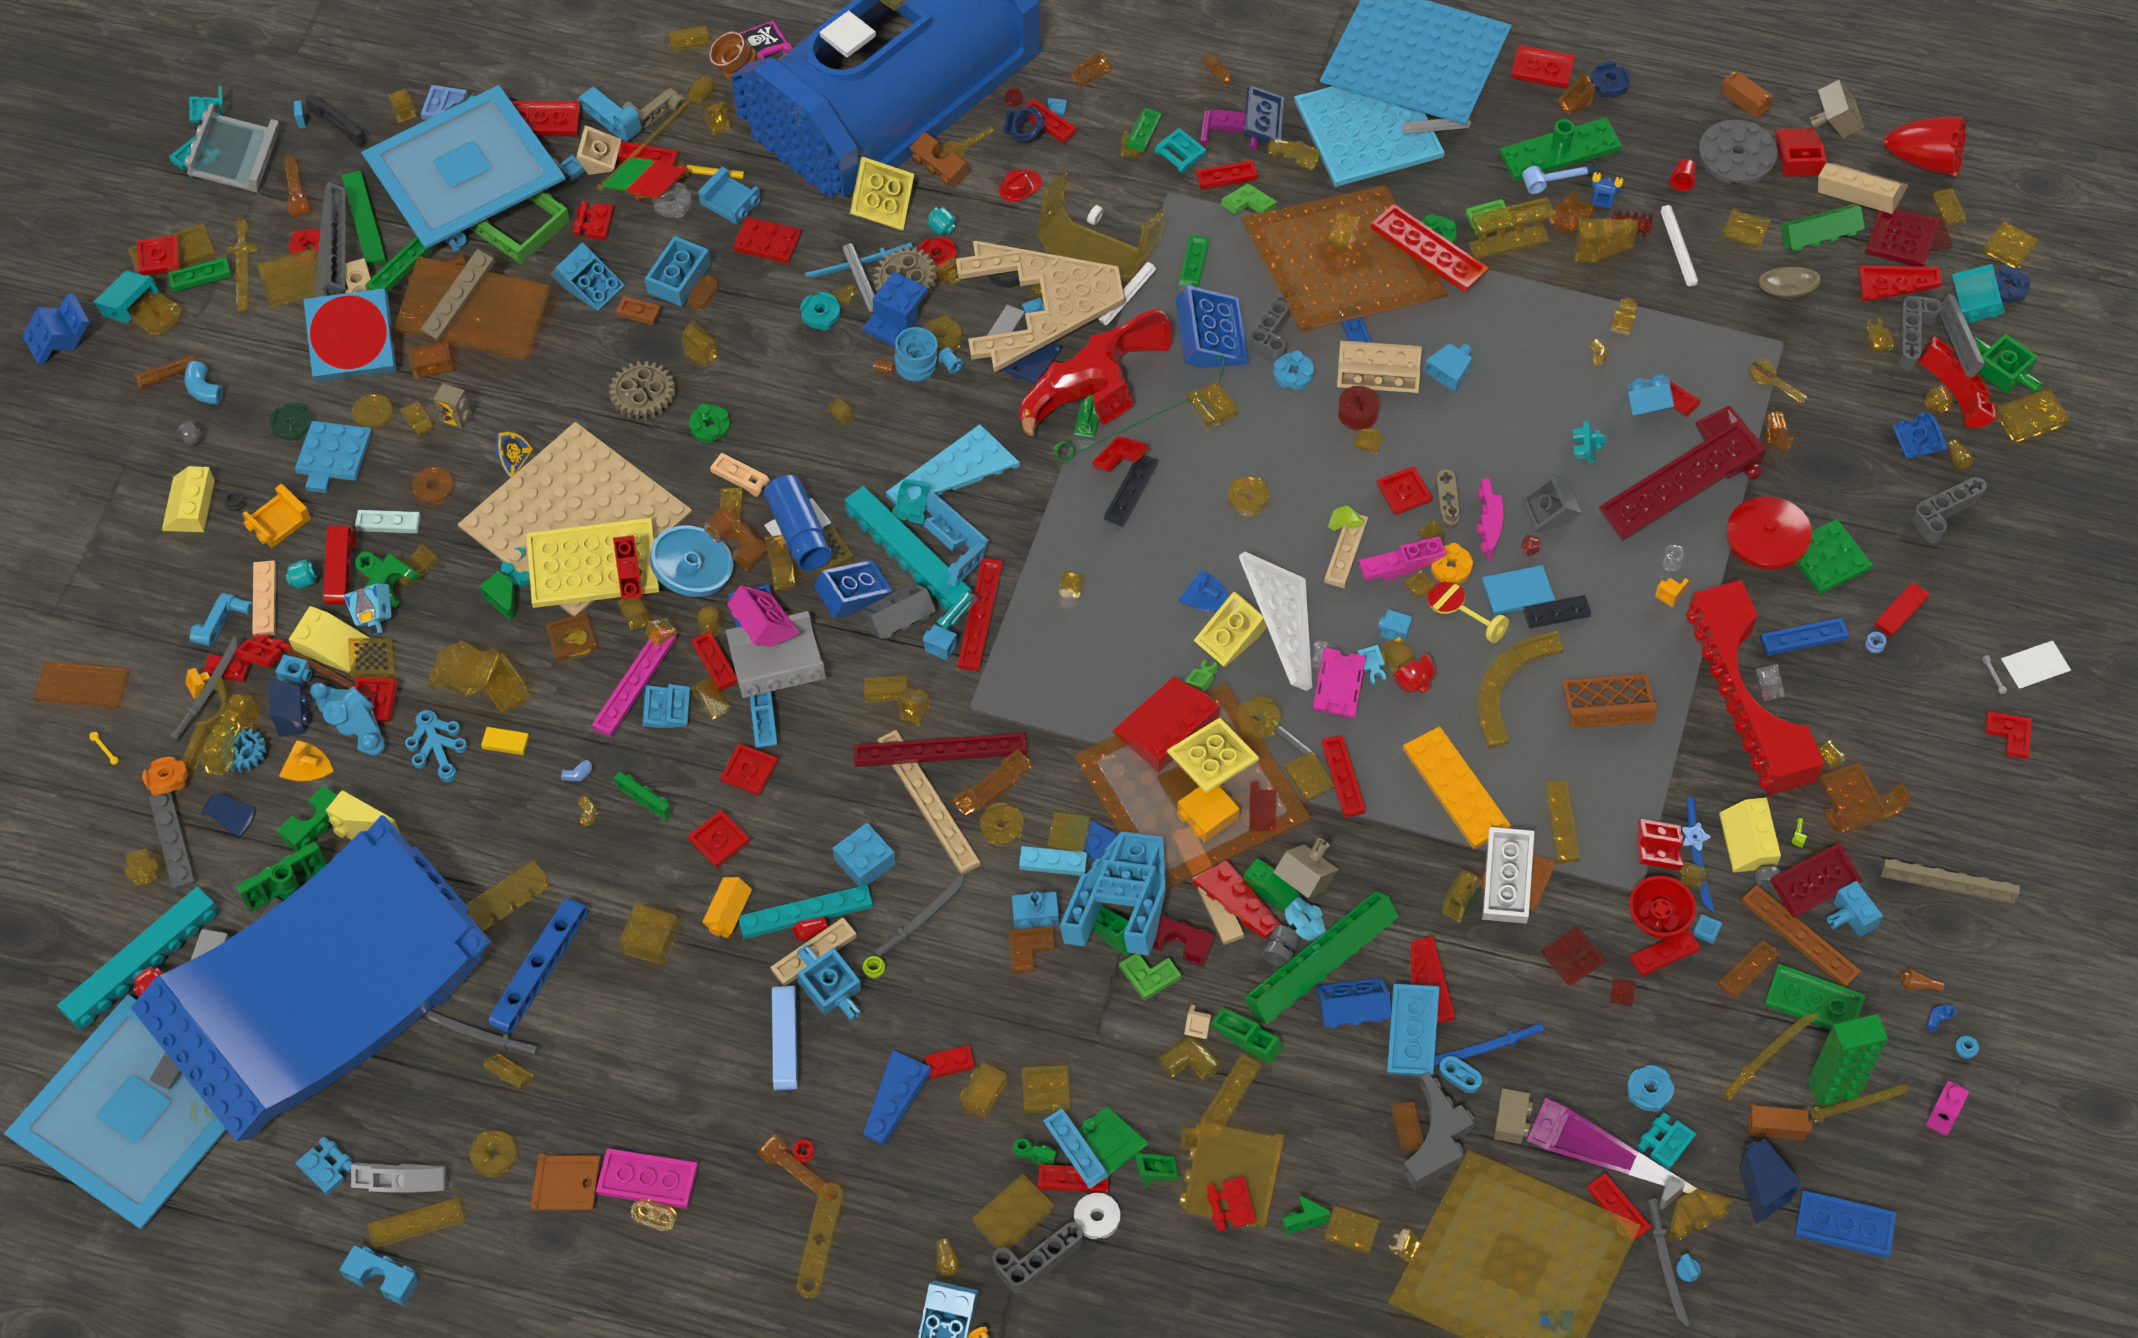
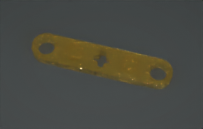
[796,1183,843,1298]

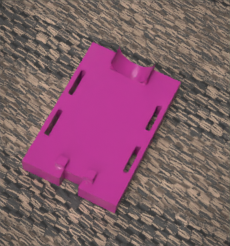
[1312,647,1366,719]

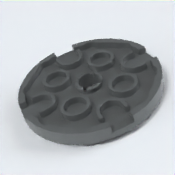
[1699,120,1777,185]

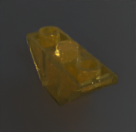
[1667,1189,1732,1241]

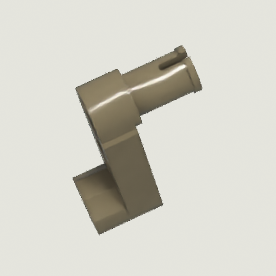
[622,88,687,129]
[1435,469,1460,528]

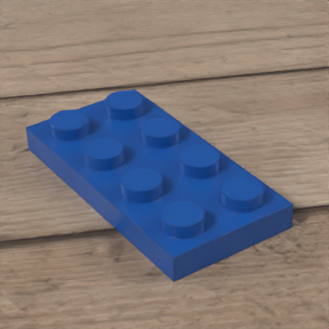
[1794,1190,1896,1259]

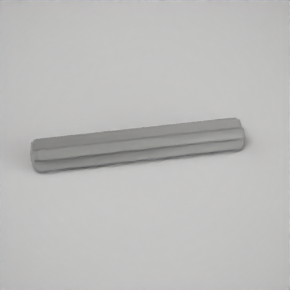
[1402,119,1471,134]
[843,243,875,312]

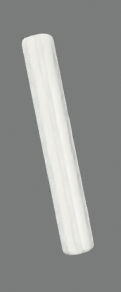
[1098,262,1156,325]

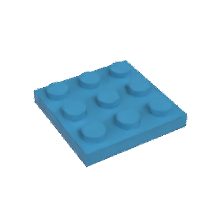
[295,421,372,481]

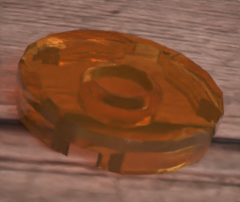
[412,467,454,505]

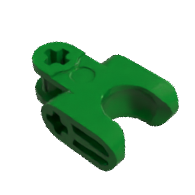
[355,552,419,608]

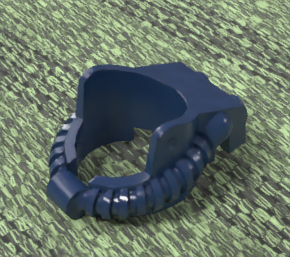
[1003,106,1044,142]

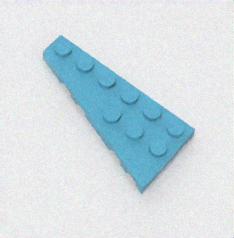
[886,425,1020,504]

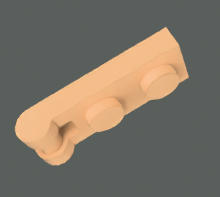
[710,453,770,497]

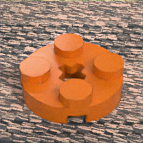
[142,757,188,796]

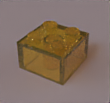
[619,903,680,965]

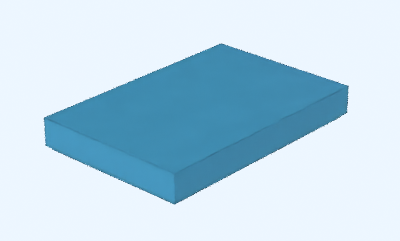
[1481,565,1555,616]

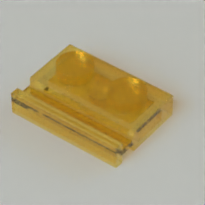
[1284,751,1334,803]
[1324,1206,1380,1254]

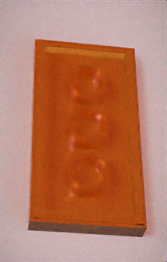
[34,661,129,709]

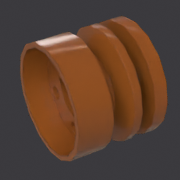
[709,32,760,82]

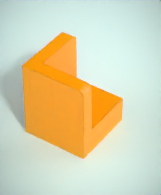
[1655,578,1689,608]

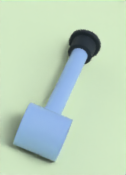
[1522,161,1598,194]

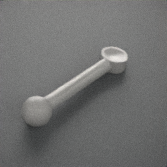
[1983,655,2007,694]

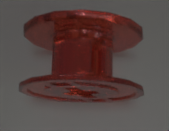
[1338,386,1380,431]

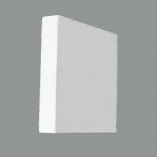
[820,11,876,57]

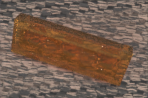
[1718,940,1780,1000]

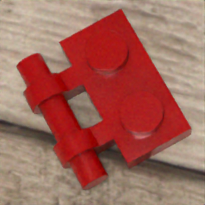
[573,201,614,241]
[234,634,292,668]
[1206,1176,1256,1232]

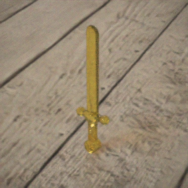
[226,219,258,312]

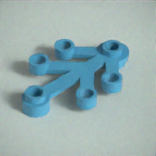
[405,710,467,783]

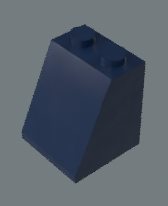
[1739,1139,1801,1224]

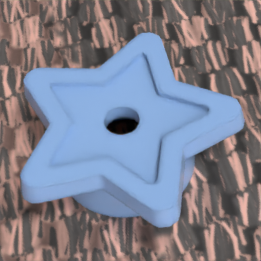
[1682,823,1710,851]

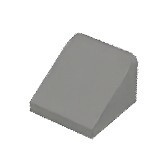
[1659,1179,1685,1209]

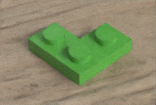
[1221,183,1277,215]
[1119,954,1181,1001]

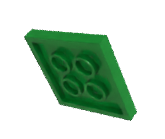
[1796,519,1873,595]

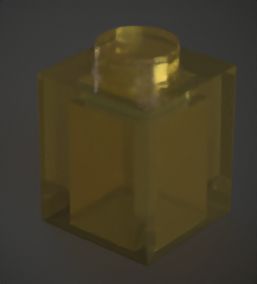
[388,88,416,123]
[617,598,649,631]
[1381,637,1415,674]

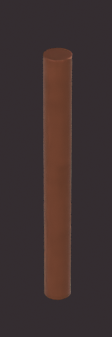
[286,649,355,690]

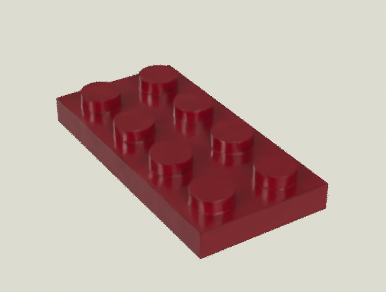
[1770,843,1863,918]

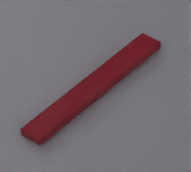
[853,733,1027,767]

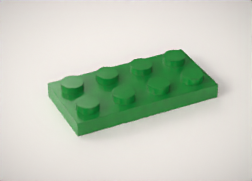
[1764,964,1866,1030]

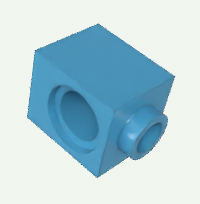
[1378,609,1412,645]
[923,624,957,661]
[275,655,312,689]

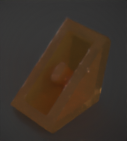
[1557,73,1596,114]

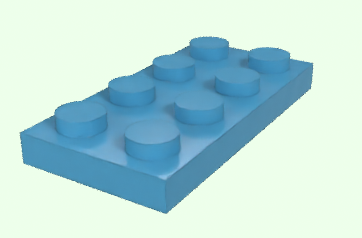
[1387,984,1440,1077]

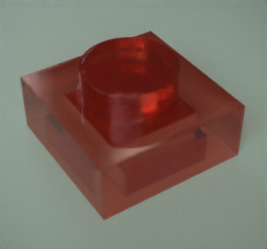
[1610,979,1636,1006]

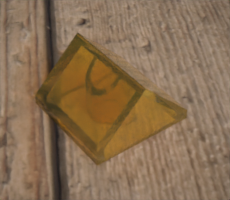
[480,654,530,714]

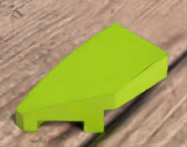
[1328,506,1364,531]

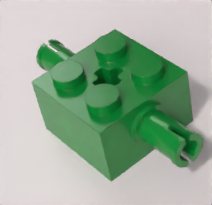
[1974,334,2043,394]

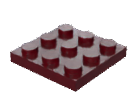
[1865,208,1939,267]

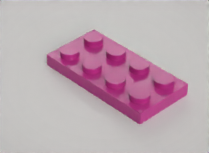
[596,1148,698,1209]

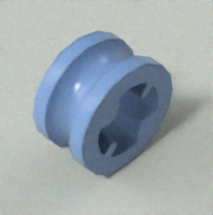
[1865,632,1887,653]

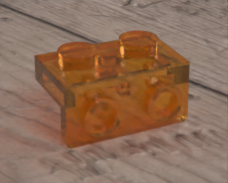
[1549,191,1595,234]

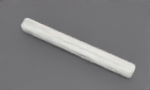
[1661,205,1698,287]

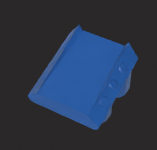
[1893,412,1948,459]

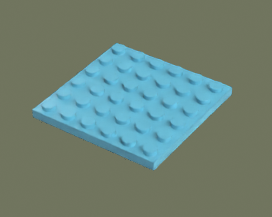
[1294,86,1444,187]

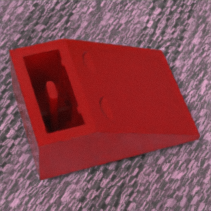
[1775,128,1826,177]

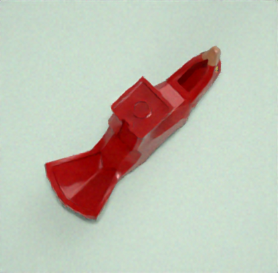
[1019,308,1172,436]

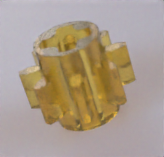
[1419,521,1445,541]

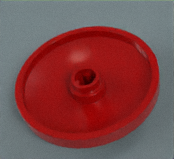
[1726,497,1812,570]

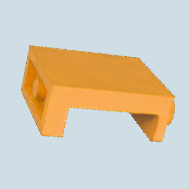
[242,484,311,548]

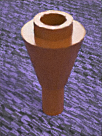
[1900,968,1944,991]

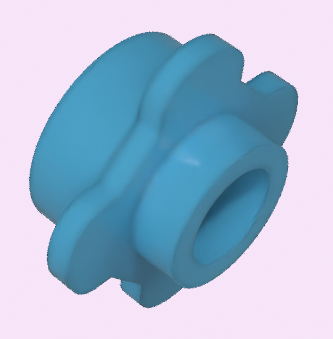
[445,232,467,251]

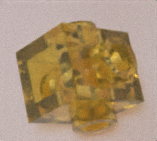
[124,848,159,887]

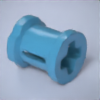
[937,347,964,374]

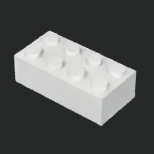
[1482,827,1534,924]

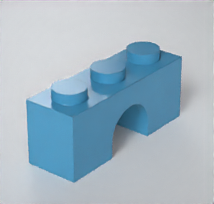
[339,1245,419,1306]

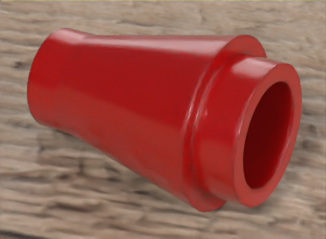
[793,917,828,942]

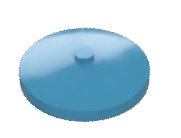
[649,525,733,597]

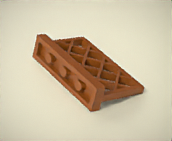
[1562,674,1658,728]

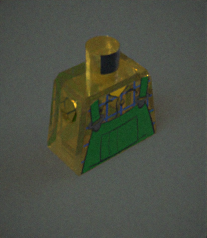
[1441,870,1482,923]

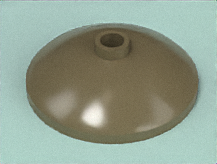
[1759,267,1820,300]

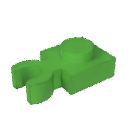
[1184,659,1218,692]

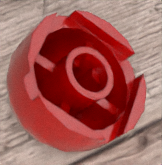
[1392,654,1436,694]

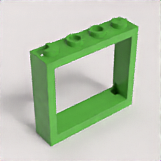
[469,191,570,264]

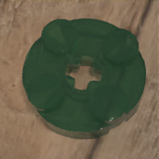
[270,403,312,441]

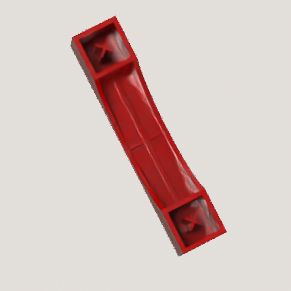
[1686,580,1825,796]

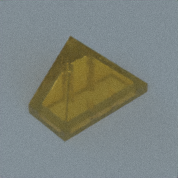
[690,677,731,719]

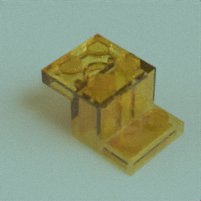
[427,640,500,697]

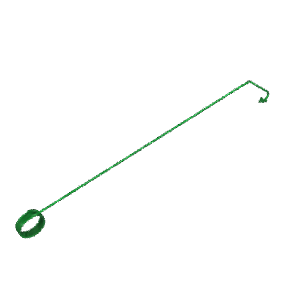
[1054,354,1225,461]

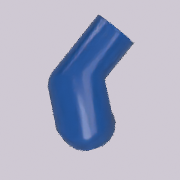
[1926,1005,1956,1031]

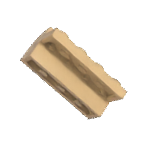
[1337,341,1422,393]

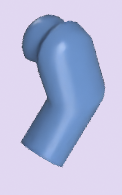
[561,760,592,782]

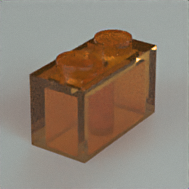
[408,340,454,379]

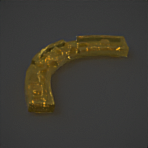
[1477,631,1564,749]

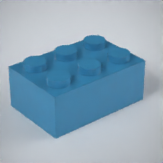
[645,236,711,307]

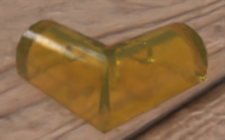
[1157,1036,1221,1081]

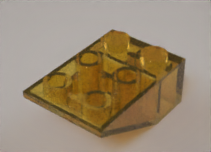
[1574,218,1639,262]

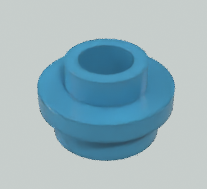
[1955,1036,1979,1059]

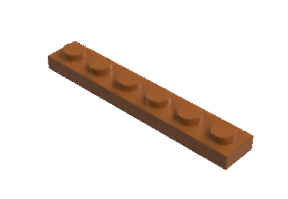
[1741,885,1861,988]

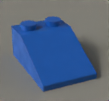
[814,560,893,618]

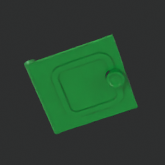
[1078,1107,1148,1180]

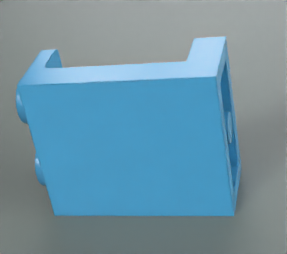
[698,166,761,225]

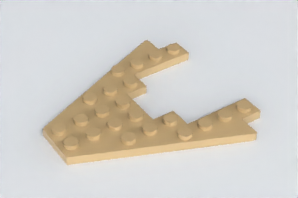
[956,241,1125,372]

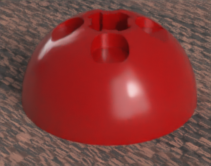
[1629,876,1696,939]

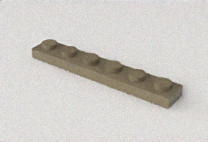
[1880,859,2020,904]

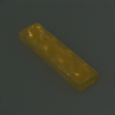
[1544,781,1580,864]
[1197,1054,1262,1141]
[367,1197,465,1248]

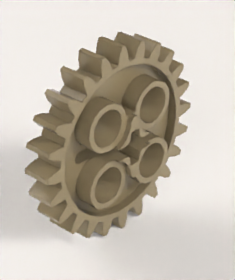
[873,246,938,299]
[609,361,675,420]

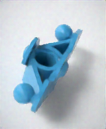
[310,683,385,756]

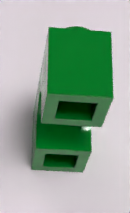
[277,785,337,852]

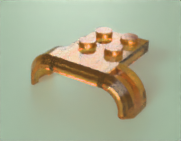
[1819,762,1911,833]

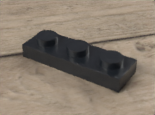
[1523,595,1591,629]

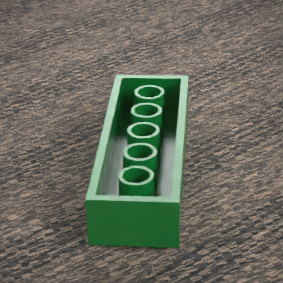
[1808,1014,1888,1106]

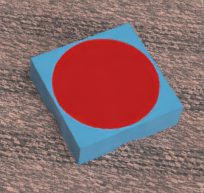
[303,289,397,382]

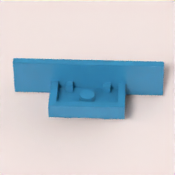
[923,491,989,550]

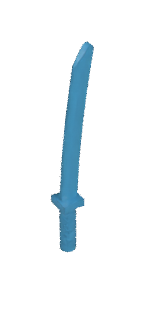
[805,242,913,277]

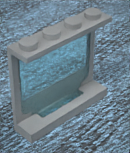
[185,103,279,192]

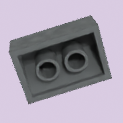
[859,583,936,639]

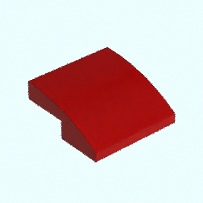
[1637,819,1684,871]

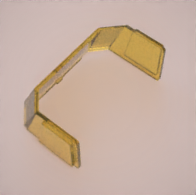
[1037,171,1165,282]

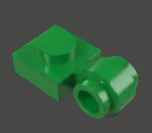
[1013,1138,1056,1165]

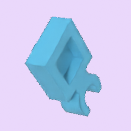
[1357,645,1386,685]

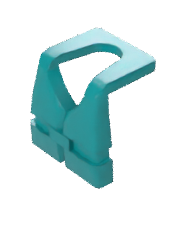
[189,86,223,123]
[892,479,930,525]

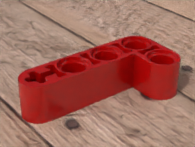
[324,525,357,605]

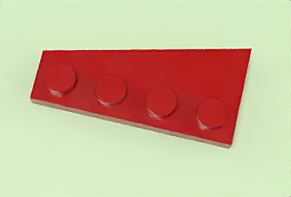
[1192,860,1281,940]
[1411,936,1456,1024]

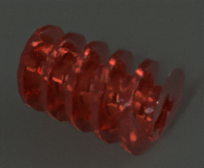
[1610,209,1653,238]

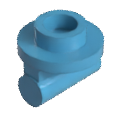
[1676,1254,1701,1282]

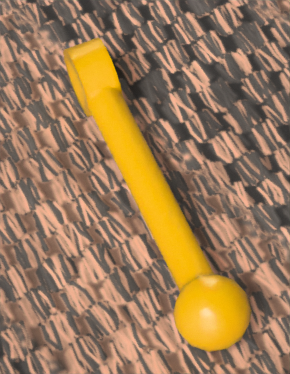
[90,732,119,765]

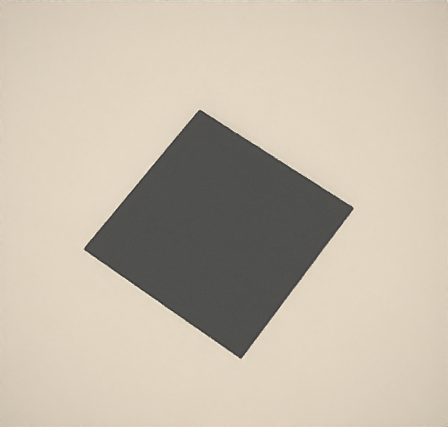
[970,192,1784,892]

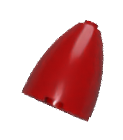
[1884,116,1966,176]

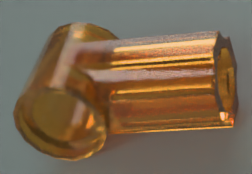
[1766,411,1793,452]

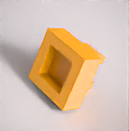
[185,668,210,699]

